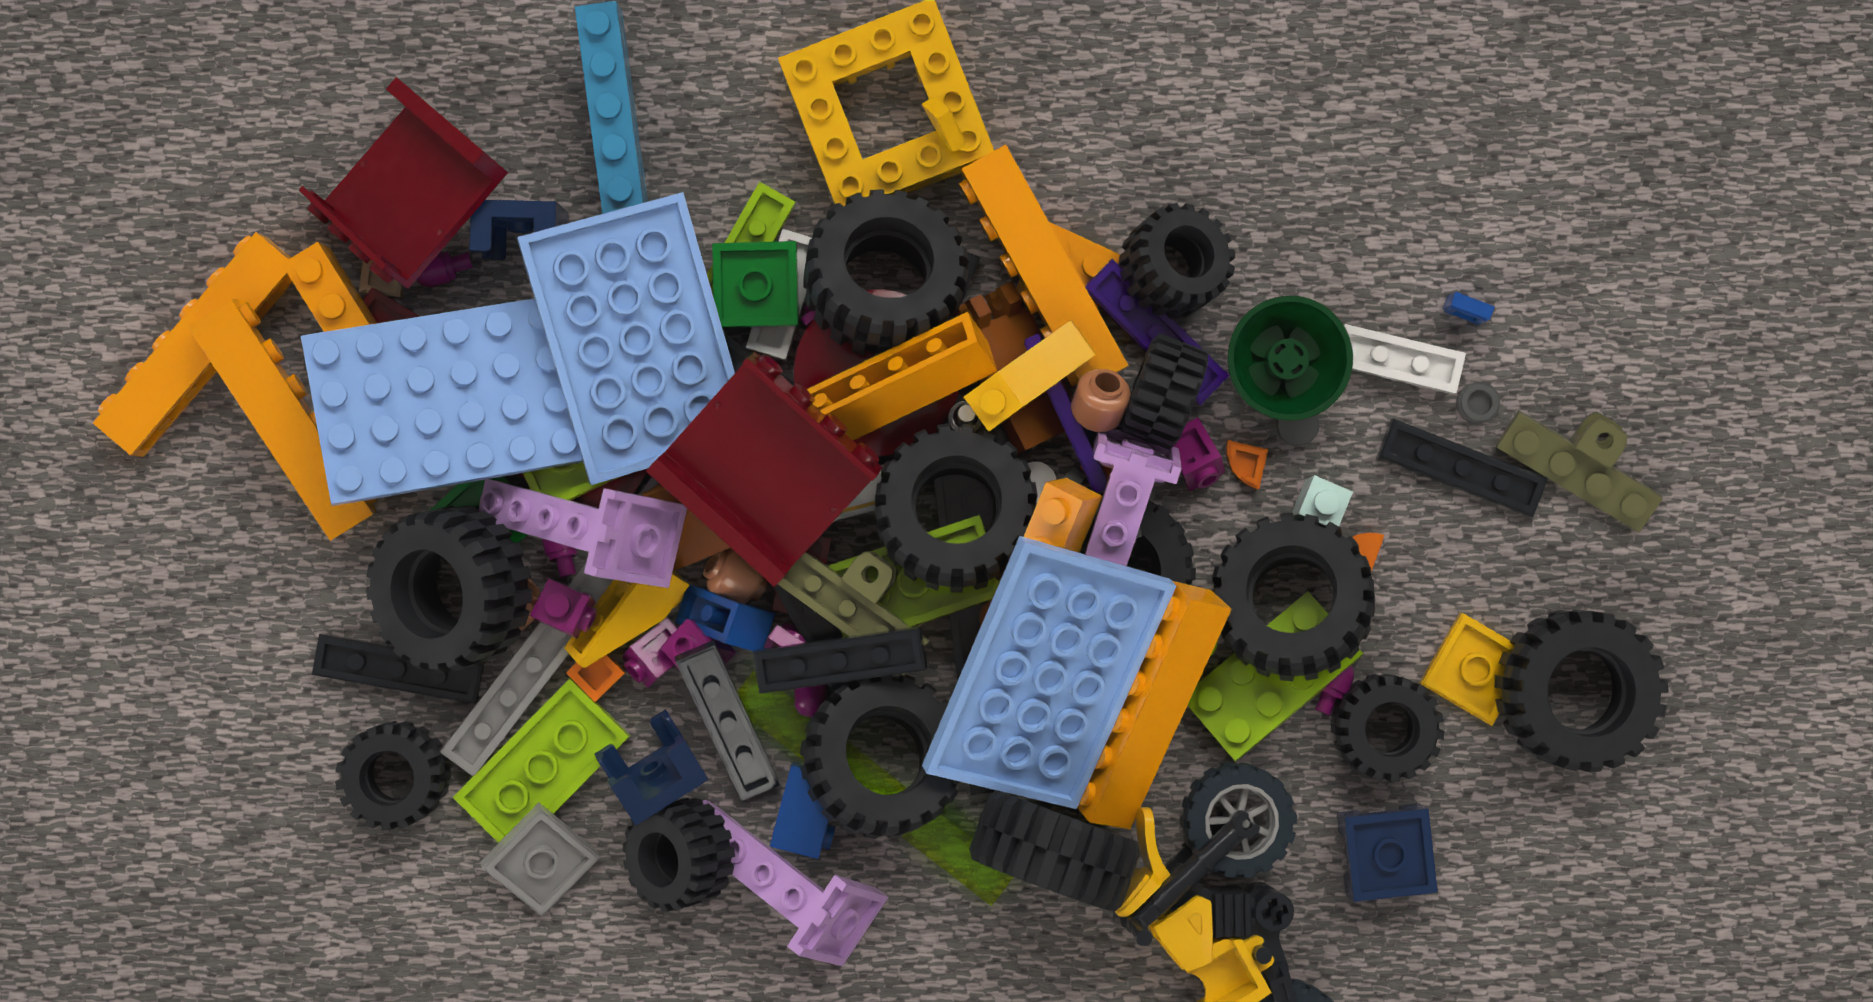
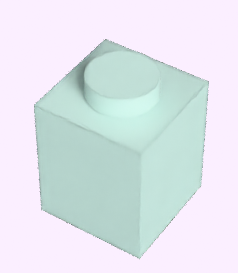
[1292,475,1353,526]

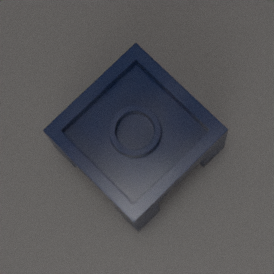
[469,200,569,261]
[594,709,709,825]
[1336,803,1438,902]

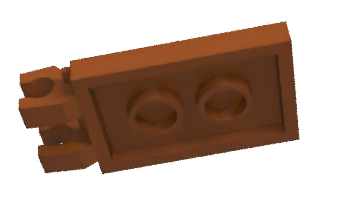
[957,281,1073,455]

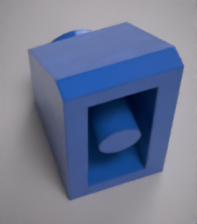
[675,583,775,651]
[770,761,836,859]

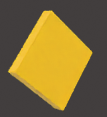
[1418,612,1515,726]

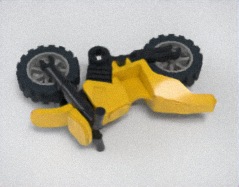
[1113,762,1334,1002]

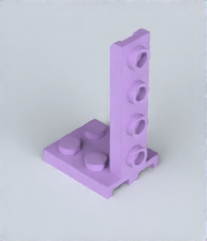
[1084,429,1182,566]
[478,479,687,588]
[703,800,888,966]

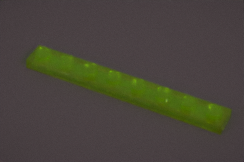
[738,669,1014,906]

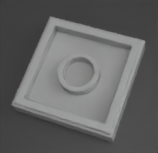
[480,802,600,917]

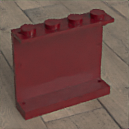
[298,77,509,289]
[646,352,883,587]

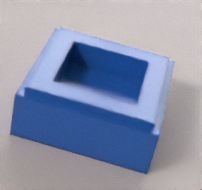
[1442,292,1495,325]

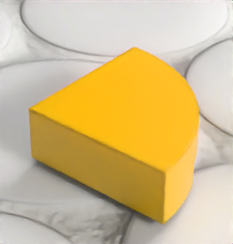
[922,97,965,152]

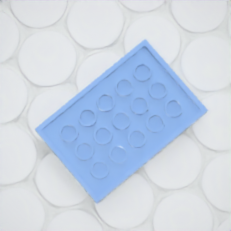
[517,192,735,485]
[301,298,583,506]
[922,536,1176,809]

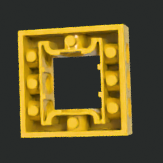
[778,0,994,206]

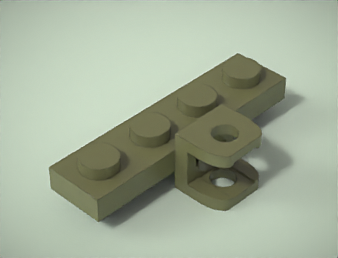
[1496,410,1663,533]
[778,551,930,676]

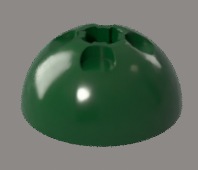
[1227,296,1353,421]

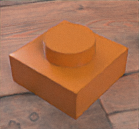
[566,654,627,702]

